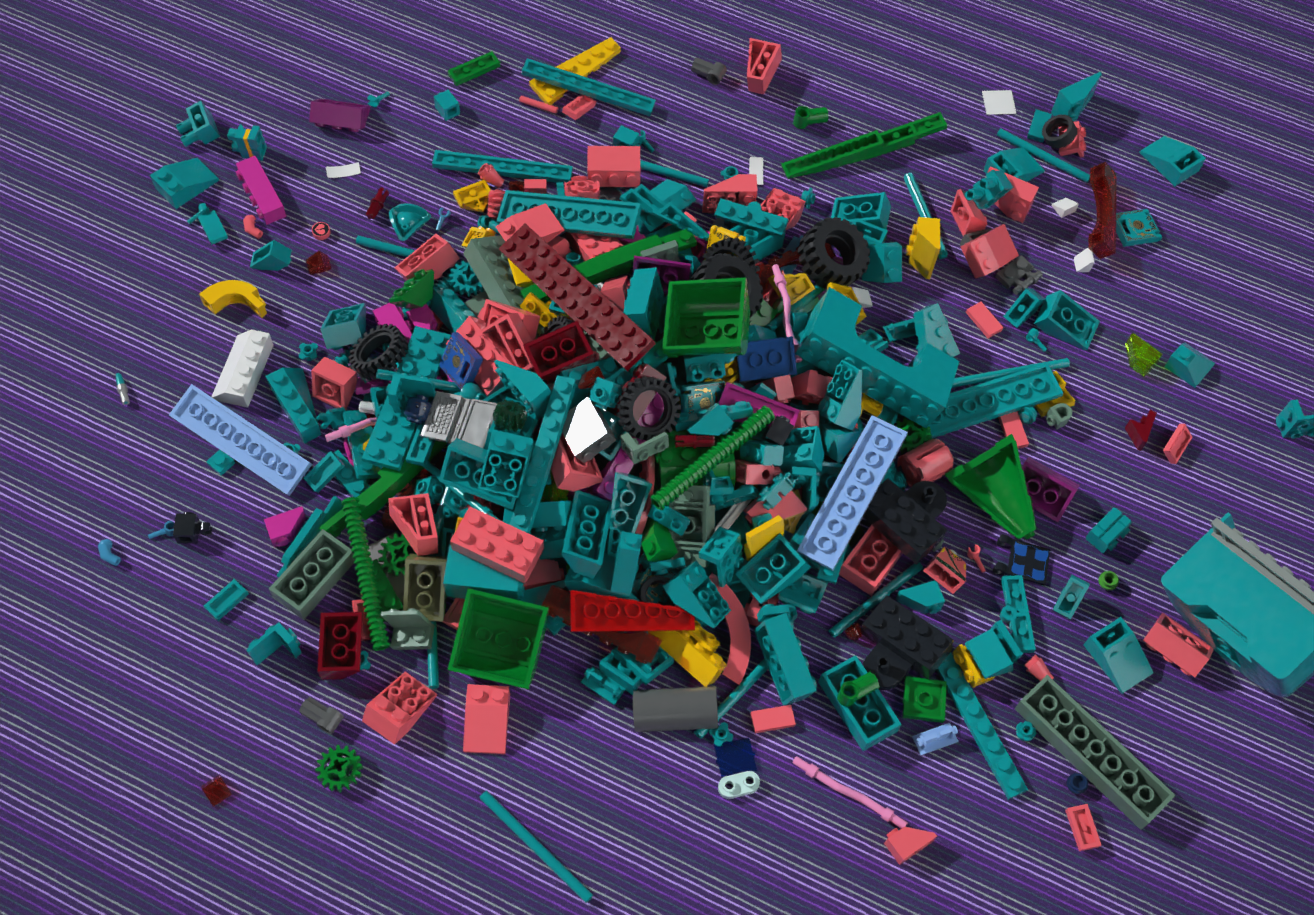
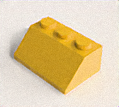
[906,217,940,279]

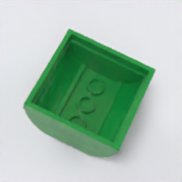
[662,277,750,358]
[654,426,736,496]
[448,588,549,689]

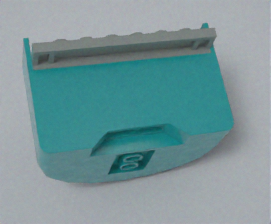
[1161,512,1314,698]

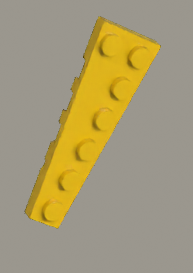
[529,37,621,105]

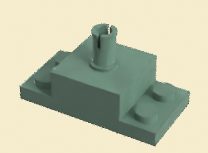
[668,485,715,567]

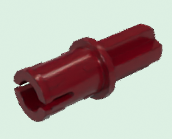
[366,188,389,220]
[675,434,715,449]

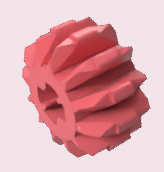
[487,189,505,220]

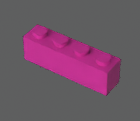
[235,156,286,225]

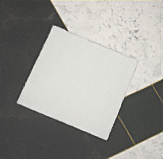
[982,90,1016,115]

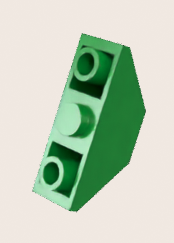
[388,269,434,310]

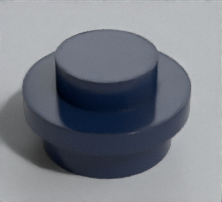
[1066,773,1088,794]

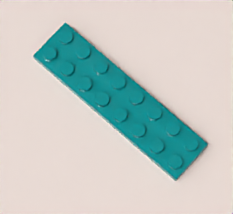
[496,190,642,239]
[362,326,451,471]
[929,363,1063,438]

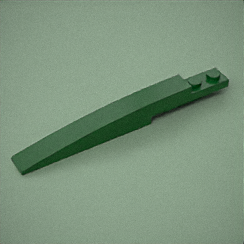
[781,112,947,179]
[520,228,697,302]
[319,440,447,537]

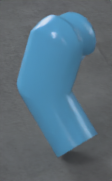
[98,539,121,566]

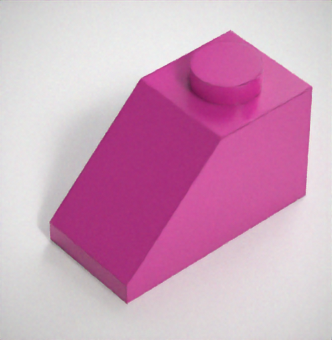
[264,506,307,548]

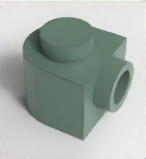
[1046,403,1072,429]

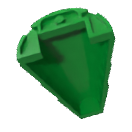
[945,434,1037,540]

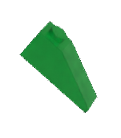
[641,504,678,562]

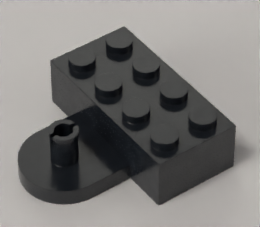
[863,478,947,565]
[862,595,954,691]

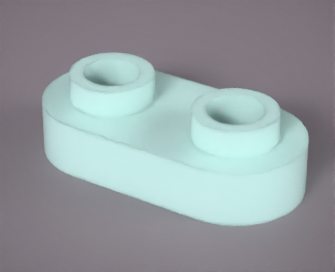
[718,771,760,799]

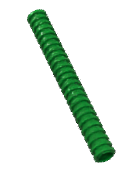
[651,406,775,510]
[341,497,390,651]

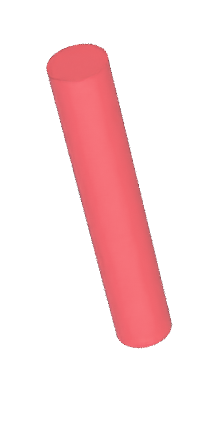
[519,95,558,114]

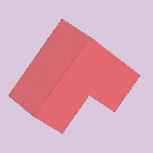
[524,179,547,194]

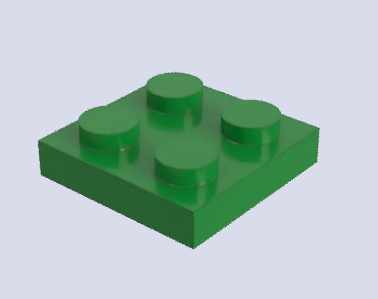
[902,676,947,723]

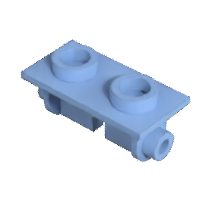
[912,723,959,755]

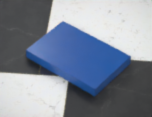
[736,336,797,382]

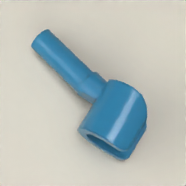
[435,207,451,231]
[148,521,174,539]

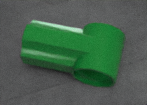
[793,106,828,129]
[837,672,880,707]

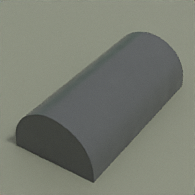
[633,686,718,732]

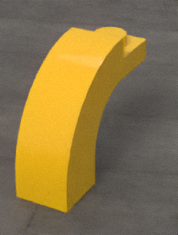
[199,280,267,318]

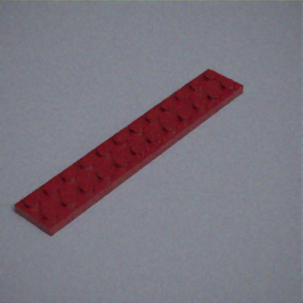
[499,223,656,371]

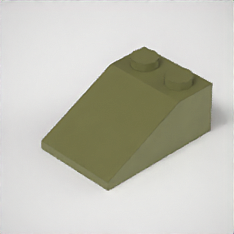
[403,554,447,622]

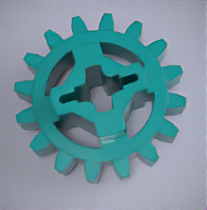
[449,261,484,297]

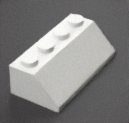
[212,329,273,408]

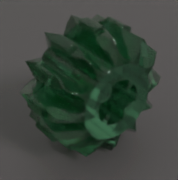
[493,399,528,432]

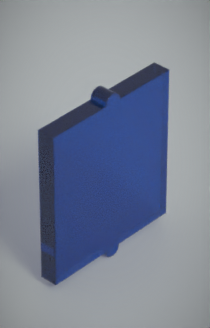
[714,738,757,779]

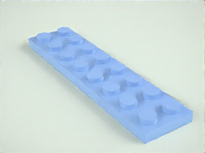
[169,384,312,496]
[797,415,907,571]

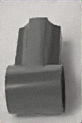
[691,58,727,85]
[299,697,344,735]

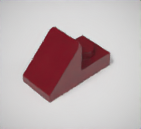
[1125,410,1157,451]

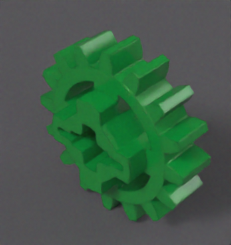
[896,417,932,455]
[378,533,416,577]
[315,745,363,793]

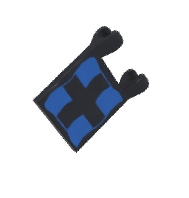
[993,534,1050,585]

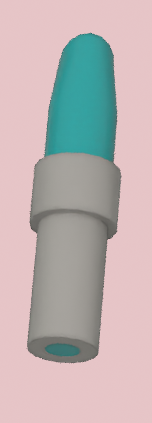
[116,373,130,405]

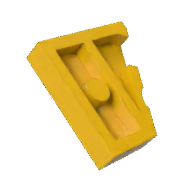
[767,273,815,305]

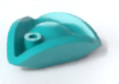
[389,203,431,241]

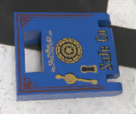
[439,332,483,390]

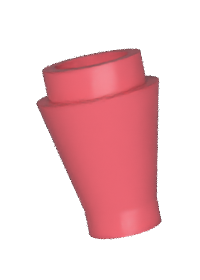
[478,163,504,188]
[1024,654,1054,681]

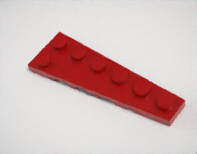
[570,590,695,632]

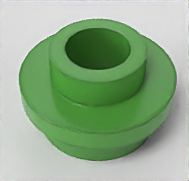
[1098,571,1119,590]

